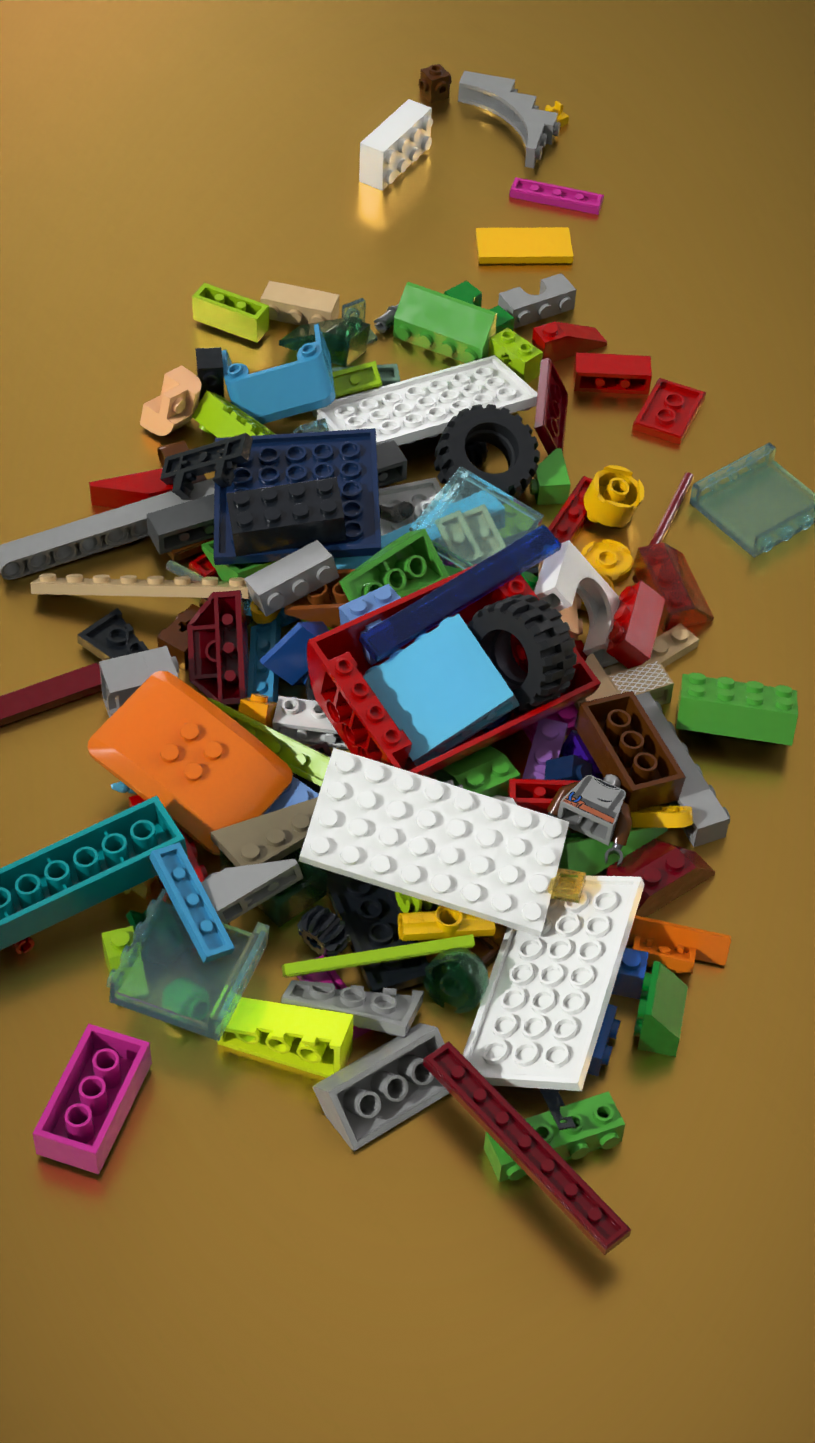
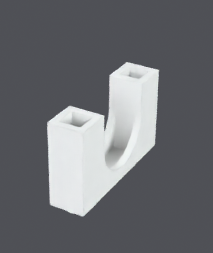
[534,540,620,668]

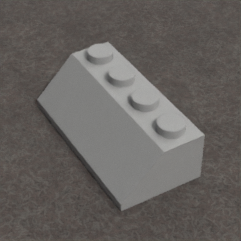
[312,1023,449,1151]

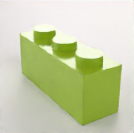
[192,283,269,343]

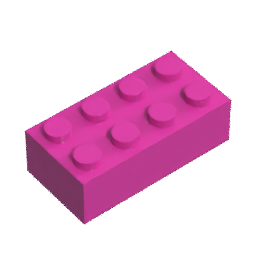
[32,1023,152,1174]

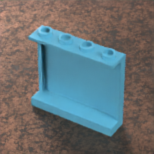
[363,613,519,767]

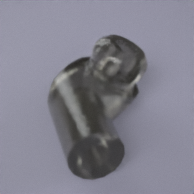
[379,501,414,524]

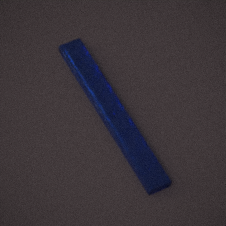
[359,524,562,662]

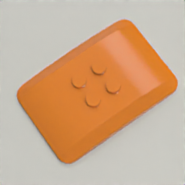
[87,671,293,855]

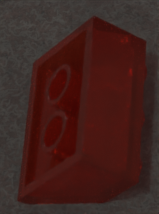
[632,542,714,632]

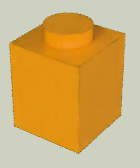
[239,693,277,728]

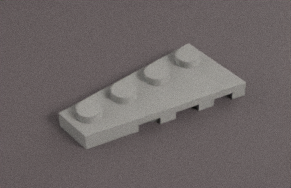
[281,980,424,1037]

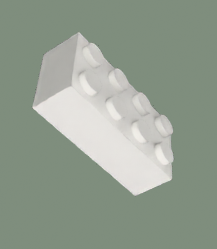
[359,99,433,191]

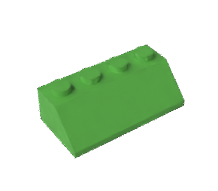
[393,282,497,363]

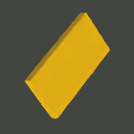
[475,227,574,264]

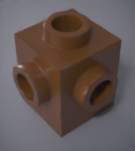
[419,64,452,103]

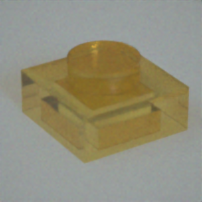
[548,868,586,903]

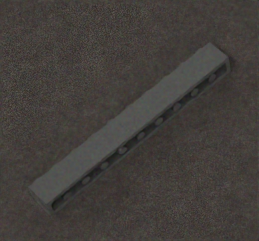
[146,440,407,554]

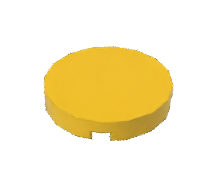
[581,539,634,584]

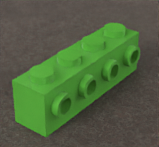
[484,1091,625,1182]

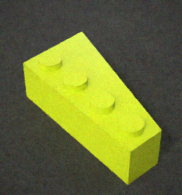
[216,995,354,1078]

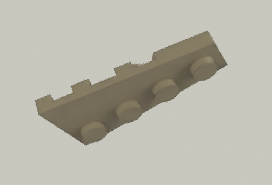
[211,797,318,867]

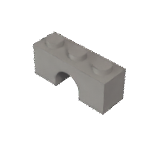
[498,273,576,328]

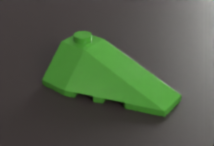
[339,528,449,602]
[557,828,668,876]

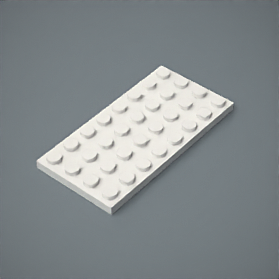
[312,355,538,446]
[298,748,569,936]
[463,875,645,1091]

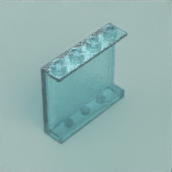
[690,442,815,558]
[408,466,544,569]
[106,889,270,1041]

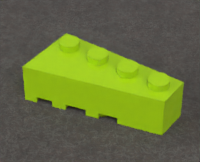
[192,390,276,438]

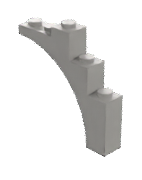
[458,71,561,168]

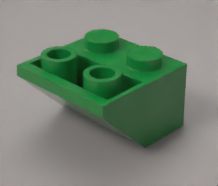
[633,961,688,1057]

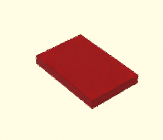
[632,378,706,445]

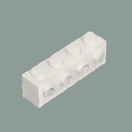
[273,696,349,750]

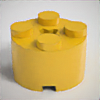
[583,465,644,528]

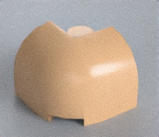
[140,365,202,436]

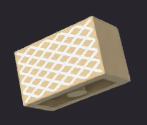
[607,660,674,705]

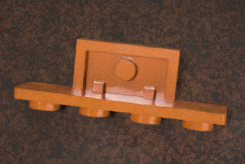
[626,915,731,974]

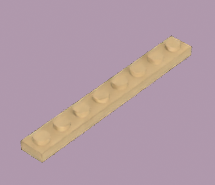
[30,573,250,599]

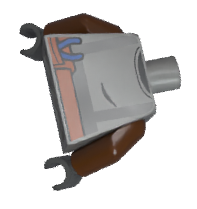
[547,774,632,868]

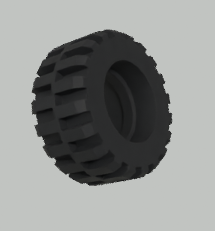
[434,404,540,506]
[468,594,577,713]

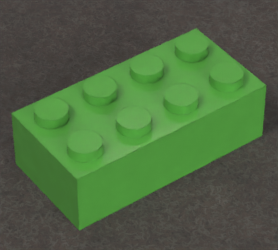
[676,673,798,746]

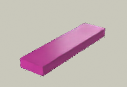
[509,177,604,215]

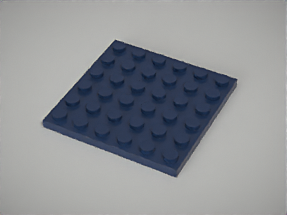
[214,428,382,565]

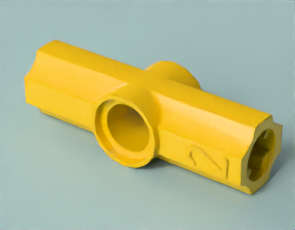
[397,906,496,941]

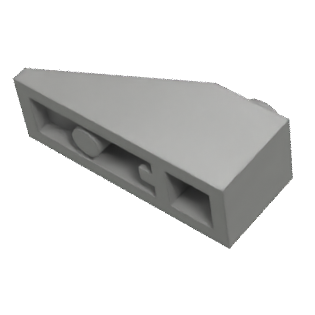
[201,859,304,926]

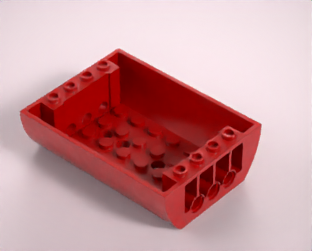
[307,552,601,777]

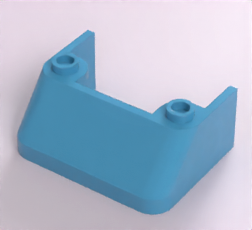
[222,324,336,424]

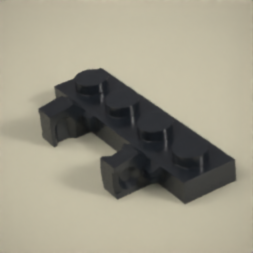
[160,433,253,500]

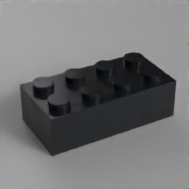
[226,477,347,557]

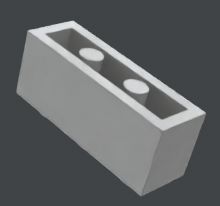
[244,540,339,616]

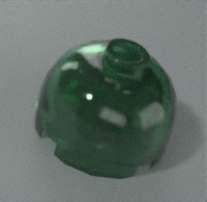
[423,948,489,1013]

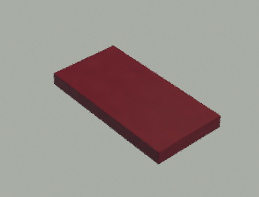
[534,358,568,456]

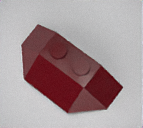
[187,590,249,705]
[607,839,715,918]

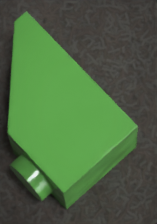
[529,448,571,505]

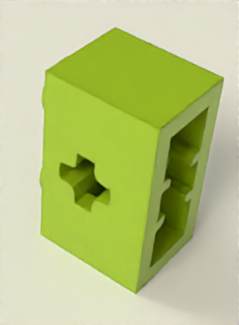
[488,327,543,383]

